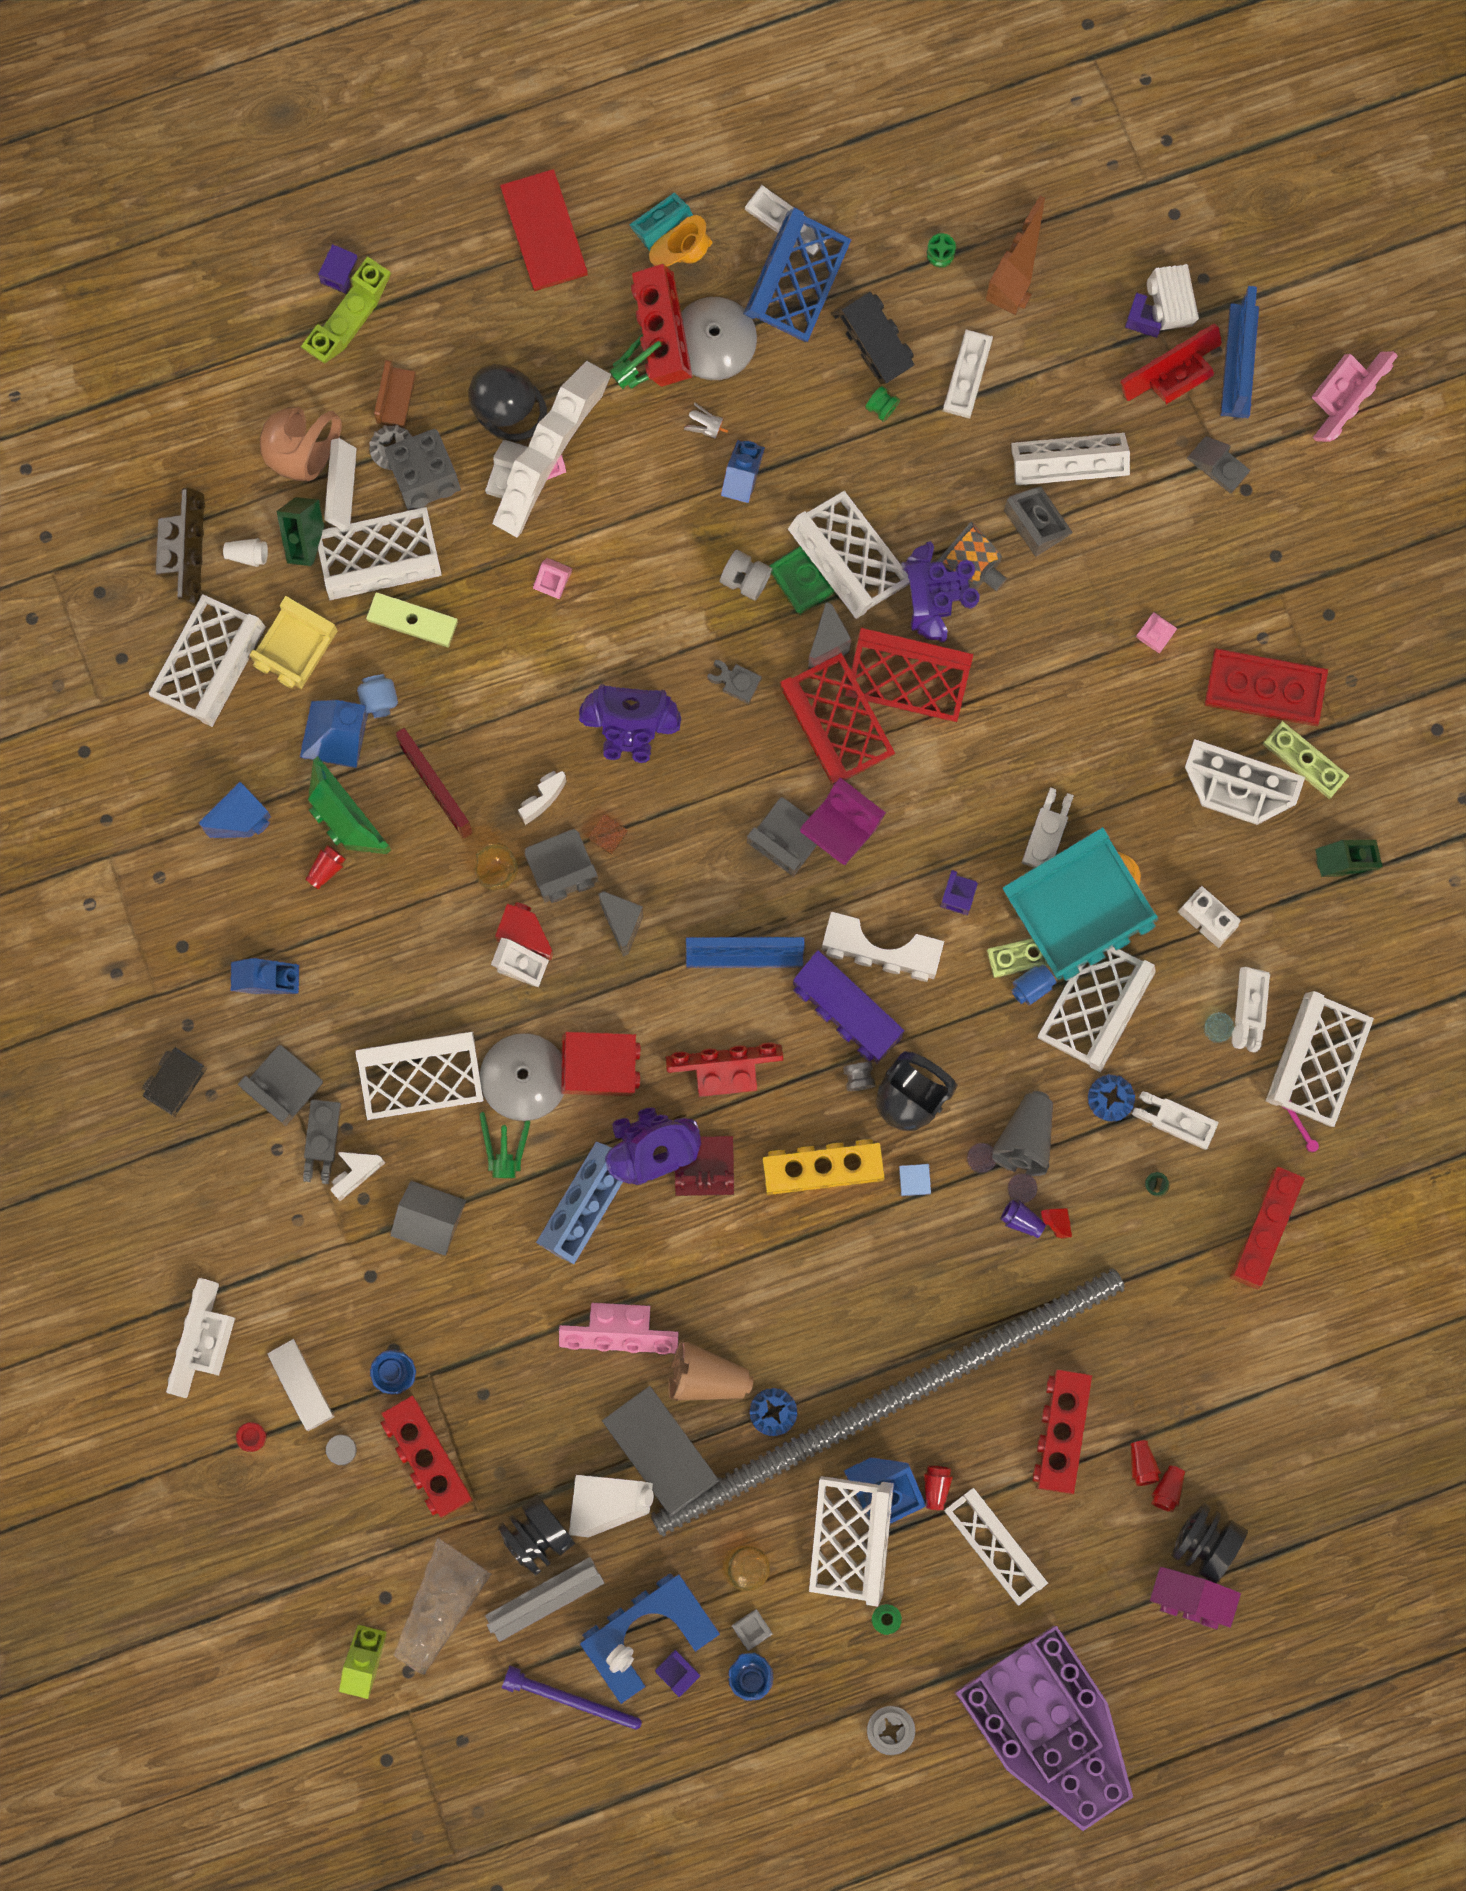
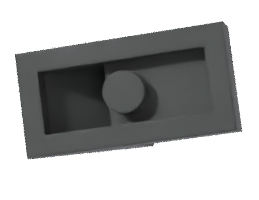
[1187,436,1250,494]

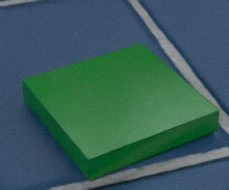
[769,546,836,615]

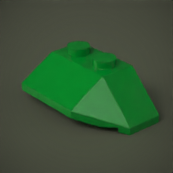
[308,756,391,854]

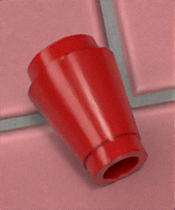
[305,845,346,889]
[1130,1440,1161,1486]
[924,1465,953,1510]
[1151,1465,1185,1512]

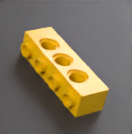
[762,1139,884,1195]

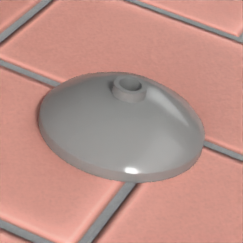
[681,297,757,380]
[480,1034,564,1121]

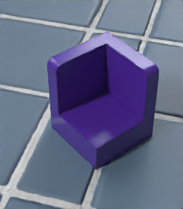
[318,244,358,294]
[1125,293,1162,338]
[940,870,978,916]
[655,1650,701,1697]

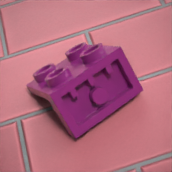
[800,778,886,865]

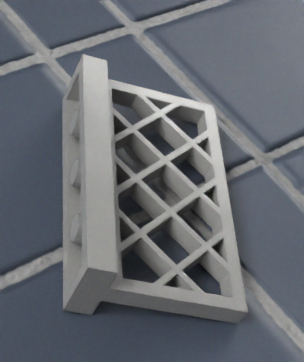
[485,1557,604,1642]

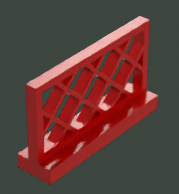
[845,628,974,723]
[780,653,895,786]

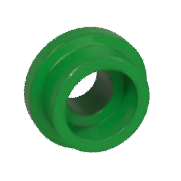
[872,1604,902,1635]

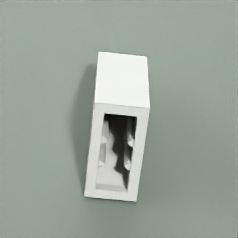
[569,1475,654,1538]

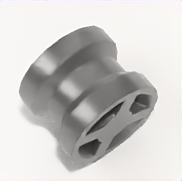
[843,1062,876,1091]

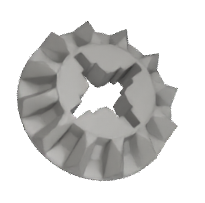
[369,424,412,470]
[867,1706,915,1755]

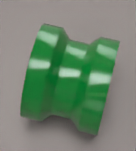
[927,233,956,268]
[865,386,900,422]

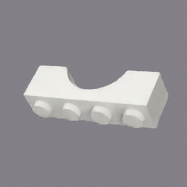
[821,912,944,982]

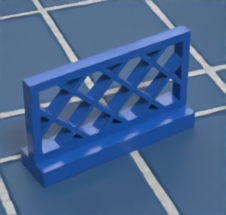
[743,207,852,342]
[1220,286,1259,418]
[686,937,804,968]

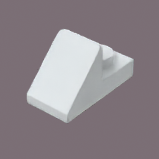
[485,440,528,498]
[491,938,549,987]
[330,1152,385,1201]

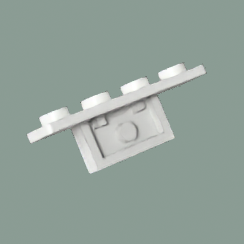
[167,1278,235,1398]

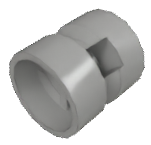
[720,550,772,601]

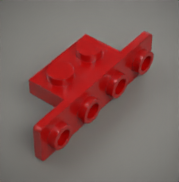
[1120,323,1222,405]
[665,1042,784,1097]

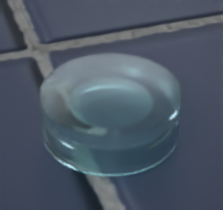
[1204,1012,1234,1043]

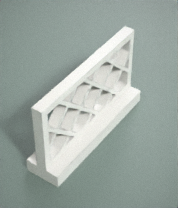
[788,491,910,619]
[318,507,442,600]
[149,594,266,727]
[1038,947,1156,1073]
[1266,991,1374,1127]
[356,1031,484,1120]
[809,1476,894,1607]

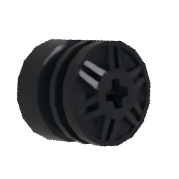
[497,1495,576,1576]
[1171,1503,1248,1583]

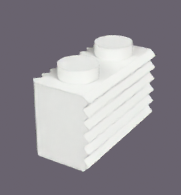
[1147,264,1199,330]

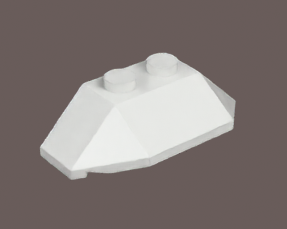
[1185,739,1305,825]

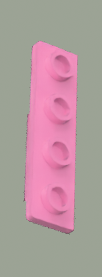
[1312,351,1398,442]
[559,1303,678,1354]

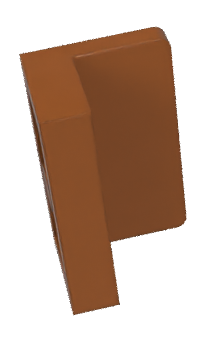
[374,360,416,429]

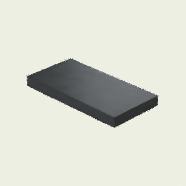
[602,1386,719,1516]

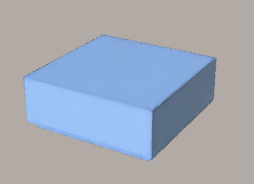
[899,1164,931,1196]

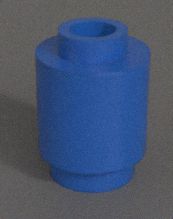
[1011,964,1056,1006]

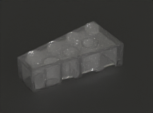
[393,1538,492,1675]

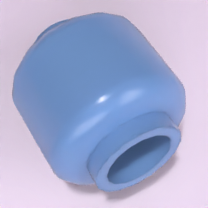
[357,674,398,718]

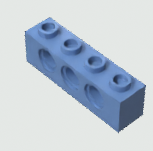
[536,1141,623,1264]

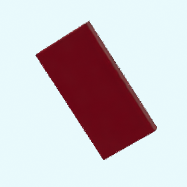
[396,727,472,839]

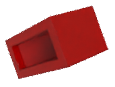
[495,902,553,960]

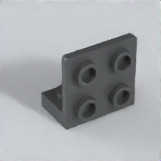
[747,797,817,877]
[238,1045,323,1126]

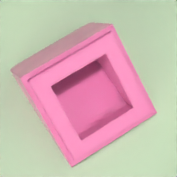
[533,558,572,599]

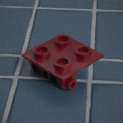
[675,1136,734,1196]

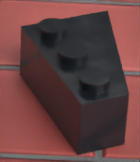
[830,291,915,384]

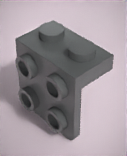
[385,429,461,511]
[525,829,599,903]

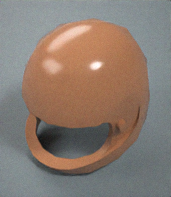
[260,407,342,481]

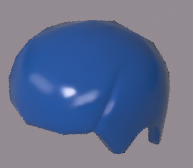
[370,1349,416,1395]
[729,1653,773,1701]

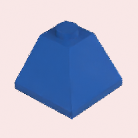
[300,700,368,768]
[199,782,271,838]
[844,1458,926,1524]

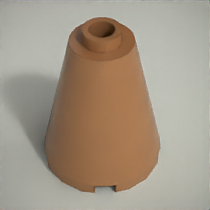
[668,1342,753,1401]

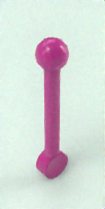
[1281,1100,1319,1152]

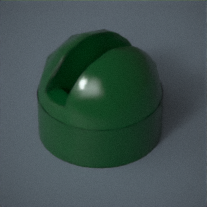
[1145,1172,1170,1197]

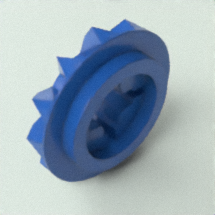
[1088,1074,1135,1121]
[750,1388,797,1436]

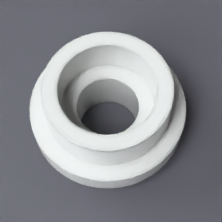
[606,1644,634,1673]

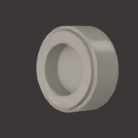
[326,1435,357,1465]

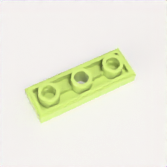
[366,592,458,648]
[1263,721,1349,799]
[987,938,1049,978]

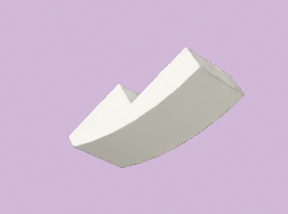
[518,771,566,825]

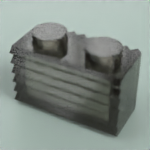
[142,1047,207,1118]

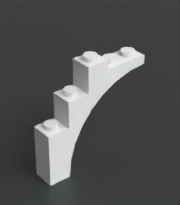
[492,361,611,537]

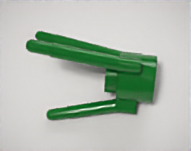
[609,334,661,389]
[479,1112,531,1178]

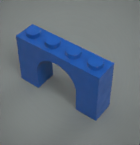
[580,1573,720,1704]

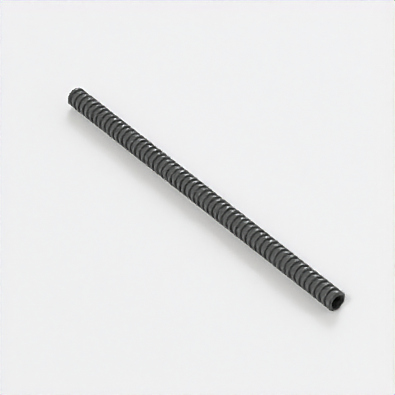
[651,1268,1125,1537]

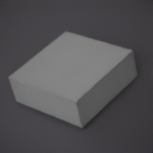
[732,1609,773,1651]

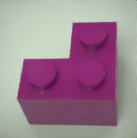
[1150,1567,1241,1630]

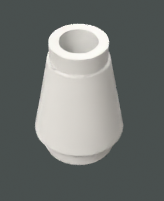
[223,538,268,567]

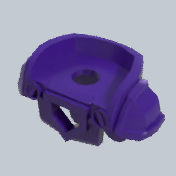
[901,541,980,642]
[579,684,681,763]
[605,1108,701,1185]

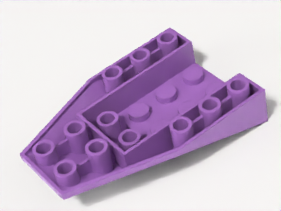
[954,1625,1133,1831]

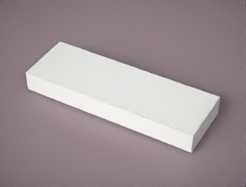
[745,185,827,258]
[943,329,993,419]
[324,438,357,530]

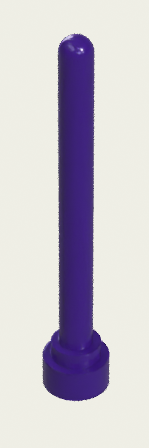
[502,1666,642,1730]

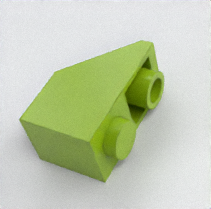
[339,1625,387,1699]

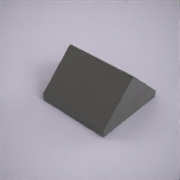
[1004,486,1073,557]
[808,602,851,670]
[599,892,644,956]
[390,1181,466,1256]

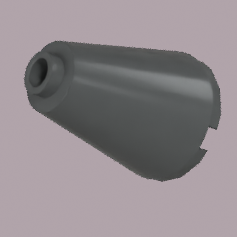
[992,1091,1053,1176]

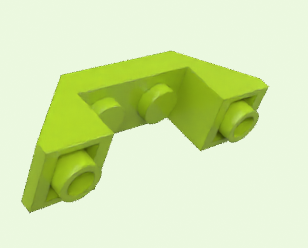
[301,256,391,364]

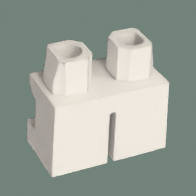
[1178,886,1241,948]

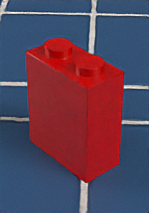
[561,1032,641,1096]

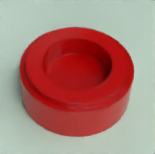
[236,1422,267,1452]

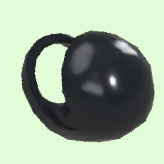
[468,364,547,442]
[875,1051,958,1131]

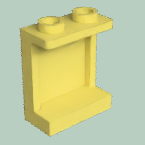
[249,596,338,689]

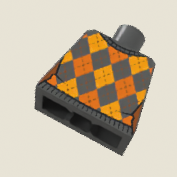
[937,522,1007,592]

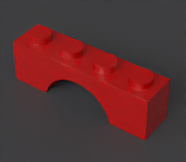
[1230,1167,1305,1290]

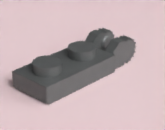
[303,1100,341,1184]

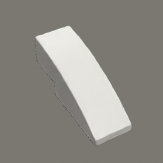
[267,1339,335,1431]

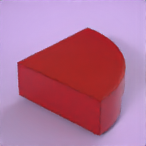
[1041,1208,1072,1239]

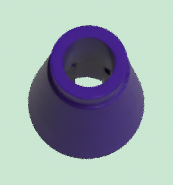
[1000,1200,1046,1238]

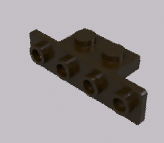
[156,487,205,605]

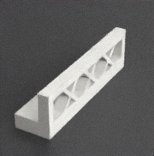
[1011,433,1130,485]
[944,1488,1048,1606]

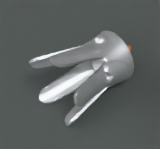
[684,402,728,439]

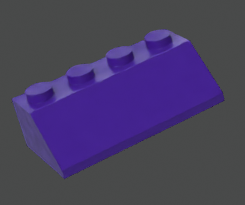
[793,950,904,1064]

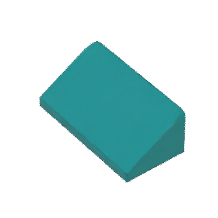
[629,193,693,251]

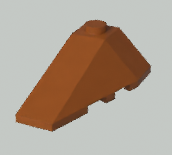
[986,195,1045,316]

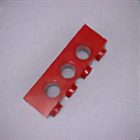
[631,264,693,387]
[1032,1370,1092,1495]
[380,1395,473,1518]

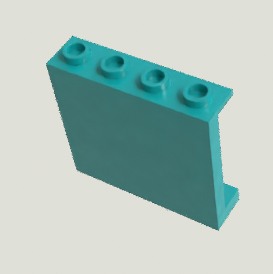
[1003,827,1158,981]

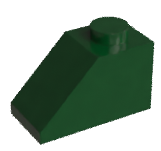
[276,497,324,566]
[1315,840,1383,877]

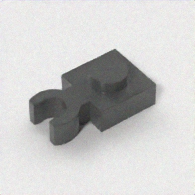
[707,660,762,704]

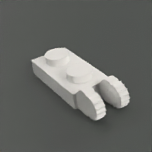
[1022,787,1074,868]
[1232,967,1270,1053]
[1132,1092,1219,1150]

